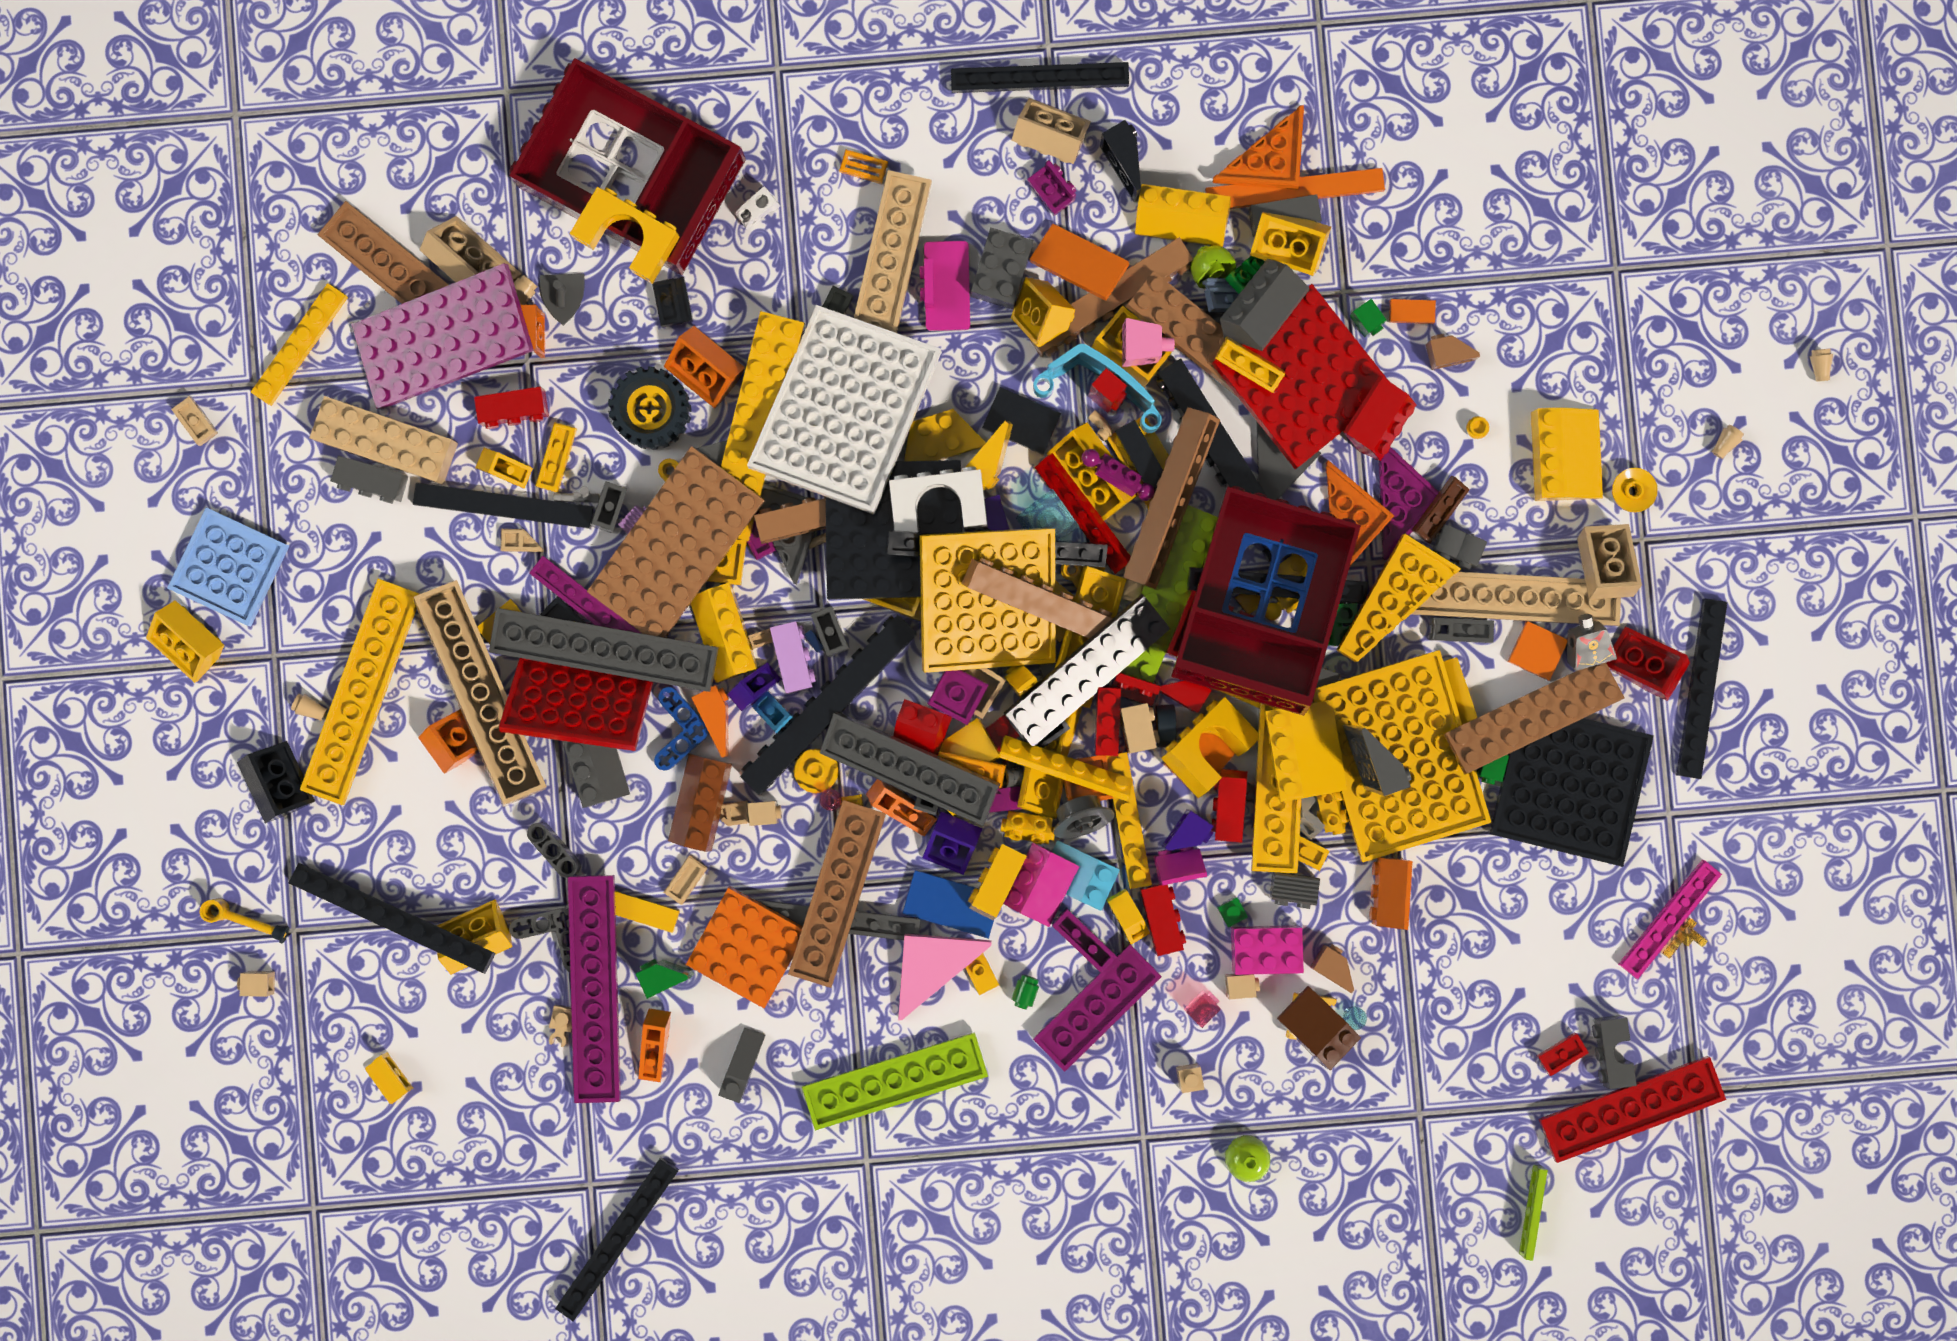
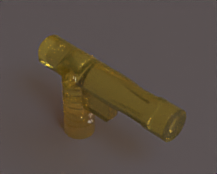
[1662,918,1708,959]

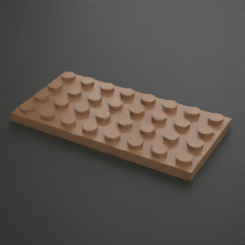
[587,446,765,638]

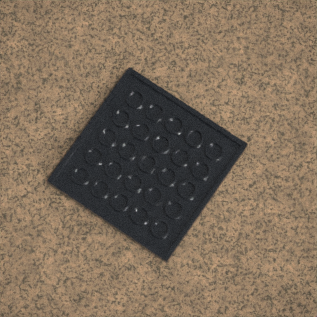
[825,460,962,600]
[1489,718,1654,867]

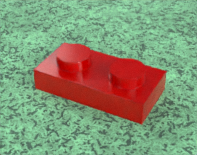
[1537,1032,1589,1076]

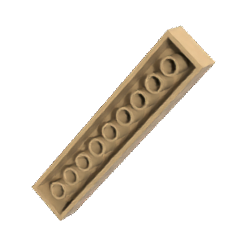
[414,580,547,807]

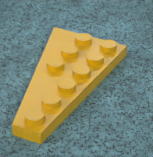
[1336,534,1461,662]

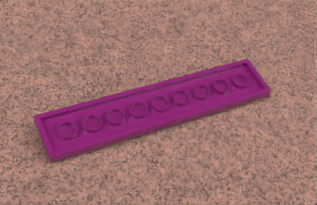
[568,875,621,1103]

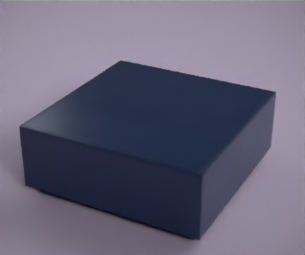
[805,630,824,653]

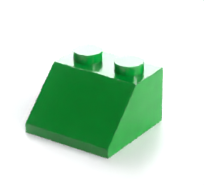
[636,959,695,999]

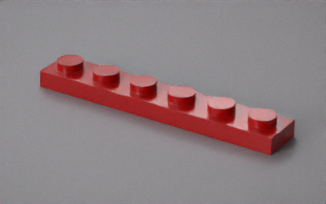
[1034,453,1131,574]

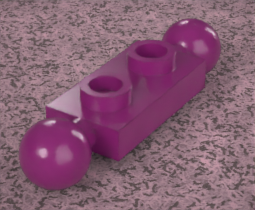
[1081,449,1155,501]

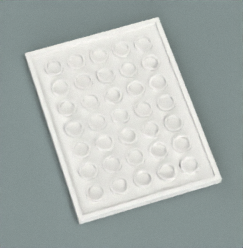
[747,305,942,514]

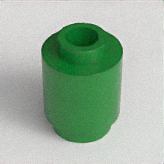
[1011,974,1039,1010]

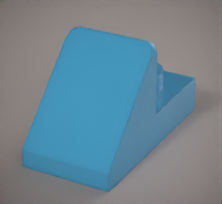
[752,691,793,733]

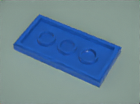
[902,870,994,939]

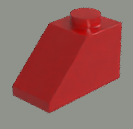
[1159,681,1212,713]

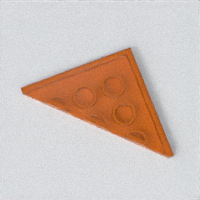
[1213,105,1304,189]
[1326,460,1394,566]

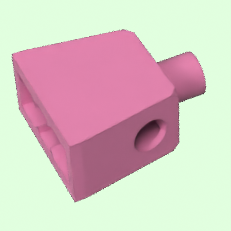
[1122,318,1175,367]

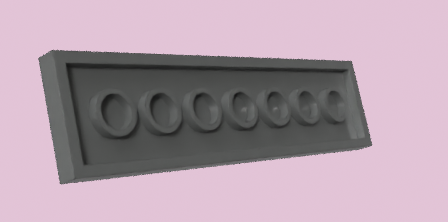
[820,712,1001,826]

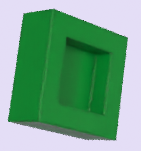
[1217,897,1248,928]

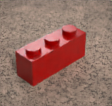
[1088,368,1127,413]
[474,386,549,429]
[1094,685,1121,756]
[1211,769,1248,843]
[1140,884,1186,956]

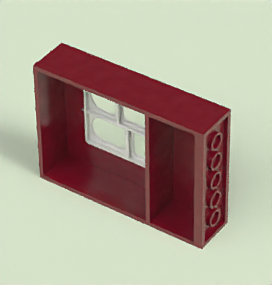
[509,58,746,275]

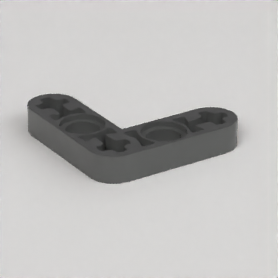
[509,908,570,972]

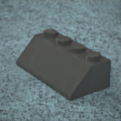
[1220,259,1309,351]
[563,741,630,808]

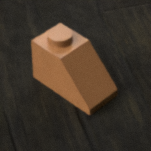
[1426,334,1480,370]
[1310,944,1354,993]

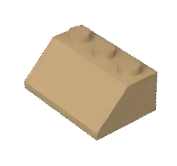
[1011,98,1091,164]

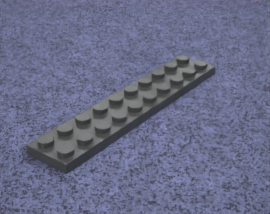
[489,608,719,692]

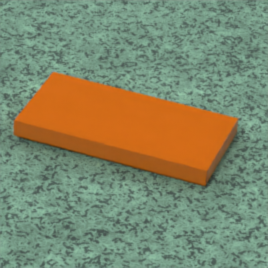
[1030,224,1129,301]

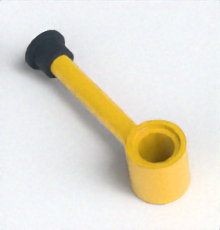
[200,898,289,944]

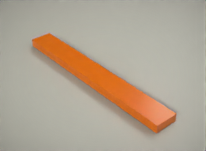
[1205,168,1385,209]

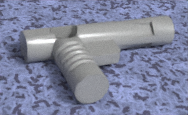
[554,486,600,503]

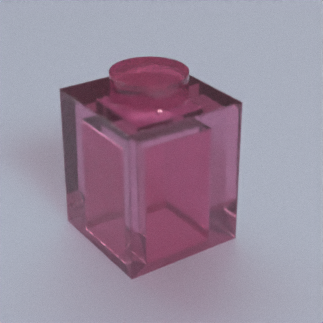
[1184,990,1221,1028]

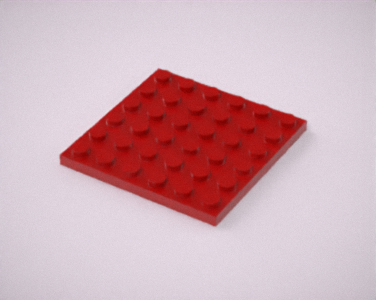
[1211,284,1389,469]

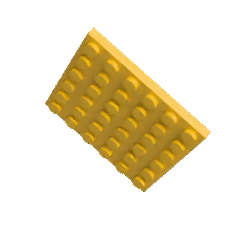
[920,527,1056,673]

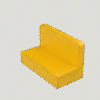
[365,1052,413,1104]

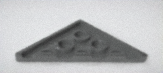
[1256,421,1321,500]
[757,484,815,585]

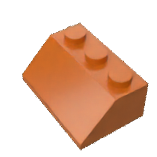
[664,326,745,409]
[1369,857,1413,930]

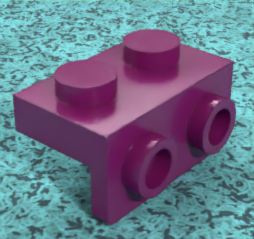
[1027,160,1077,216]

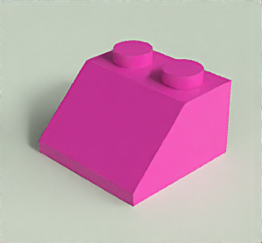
[1153,846,1207,885]

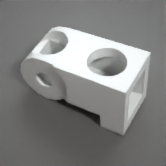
[735,186,780,229]

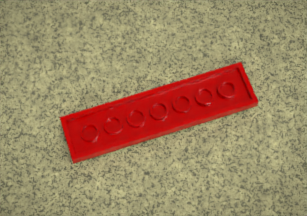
[1539,1056,1726,1163]

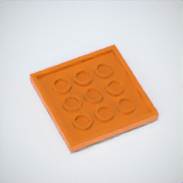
[686,886,803,1008]

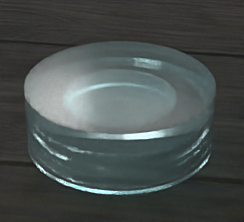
[1343,1006,1367,1030]

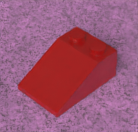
[1606,626,1690,701]
[893,699,952,756]

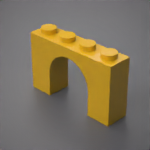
[570,186,680,284]
[1161,697,1258,798]

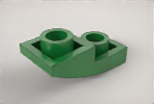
[1225,256,1265,294]

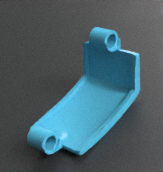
[1033,344,1162,433]

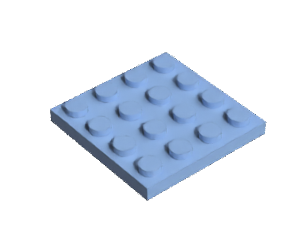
[167,507,289,626]

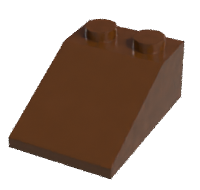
[1277,986,1361,1071]

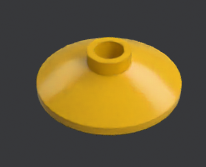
[1612,468,1658,513]

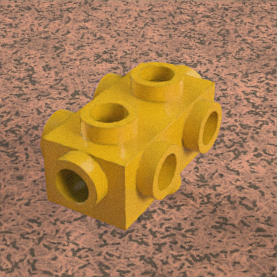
[1316,791,1348,835]
[1000,811,1055,844]

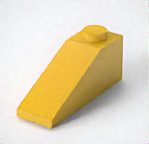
[1004,665,1038,698]

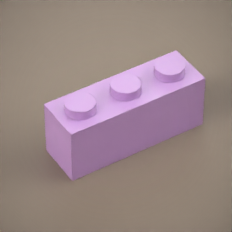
[770,621,816,694]

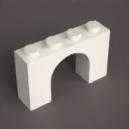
[889,467,988,532]

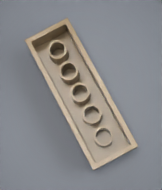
[309,396,458,485]

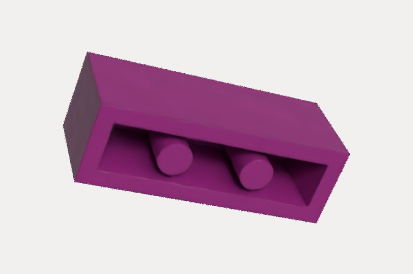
[1051,908,1117,973]

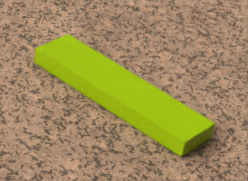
[1519,1165,1548,1261]

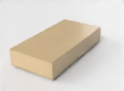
[663,855,708,905]

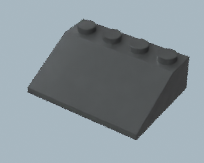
[1342,724,1411,796]

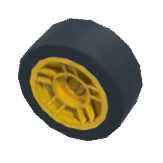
[1156,704,1177,748]

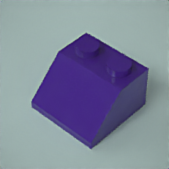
[1161,809,1214,851]
[922,812,983,875]

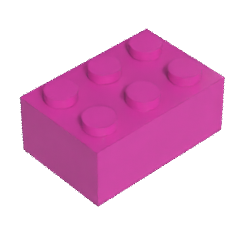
[1231,925,1304,975]

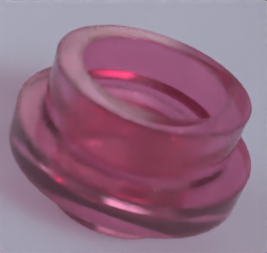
[820,788,842,811]

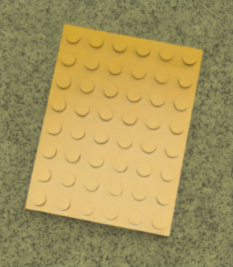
[1313,650,1492,862]

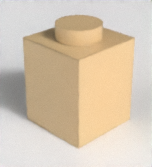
[748,801,782,826]
[237,971,275,997]
[1225,974,1260,1000]
[1176,1063,1205,1093]

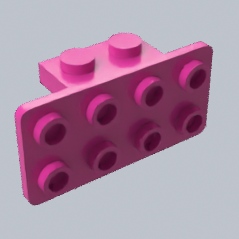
[920,241,970,331]

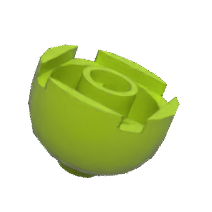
[1191,245,1237,289]
[1225,1135,1270,1182]

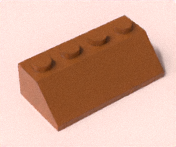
[668,754,732,852]

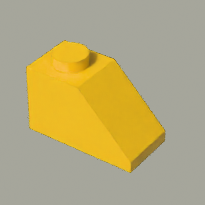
[475,448,533,488]

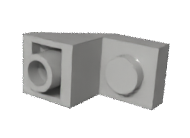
[1300,796,1325,840]

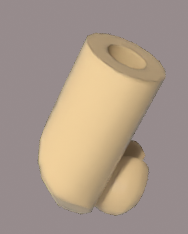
[1088,410,1113,441]

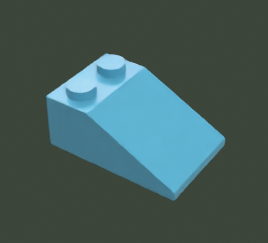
[1052,840,1120,911]

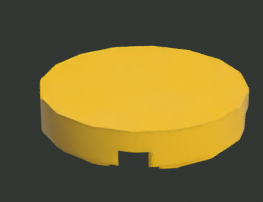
[793,748,839,793]

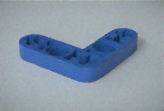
[654,687,709,771]

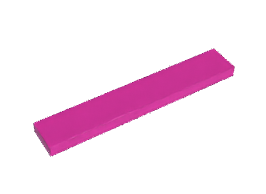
[1618,860,1722,979]

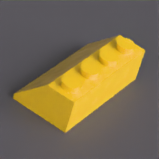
[1135,184,1231,247]
[1046,422,1138,521]
[691,583,758,683]

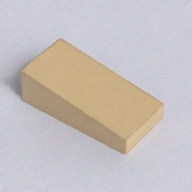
[748,628,773,650]

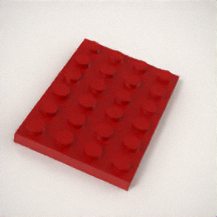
[499,658,653,751]

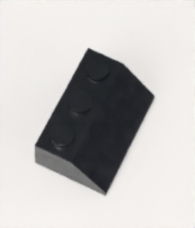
[237,741,315,824]

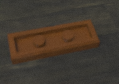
[1412,476,1470,544]

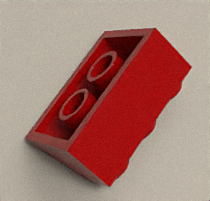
[1343,375,1416,461]

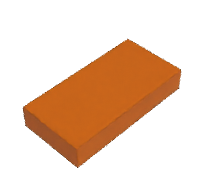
[1389,299,1436,324]

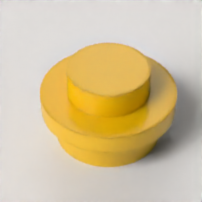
[1466,416,1489,439]

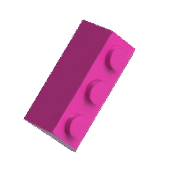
[1003,843,1080,927]

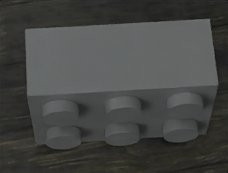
[971,227,1033,310]

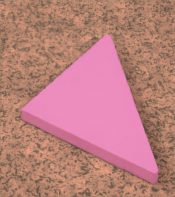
[898,934,992,1020]

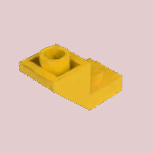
[1106,888,1150,944]

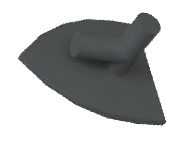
[540,274,585,326]

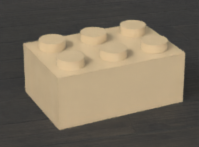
[1577,524,1642,599]

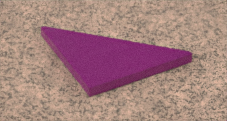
[1379,447,1439,560]

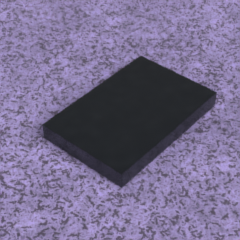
[982,387,1061,455]

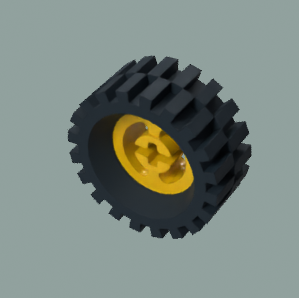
[608,366,692,450]

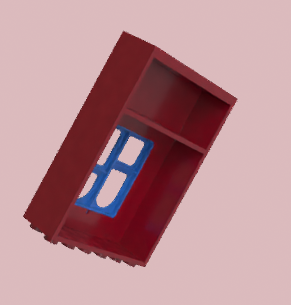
[1171,486,1361,716]

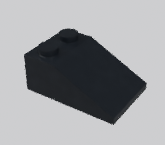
[1099,120,1141,202]

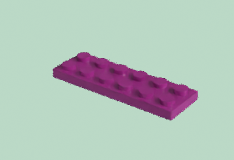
[1033,944,1162,1072]

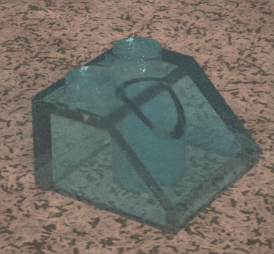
[1016,489,1079,541]

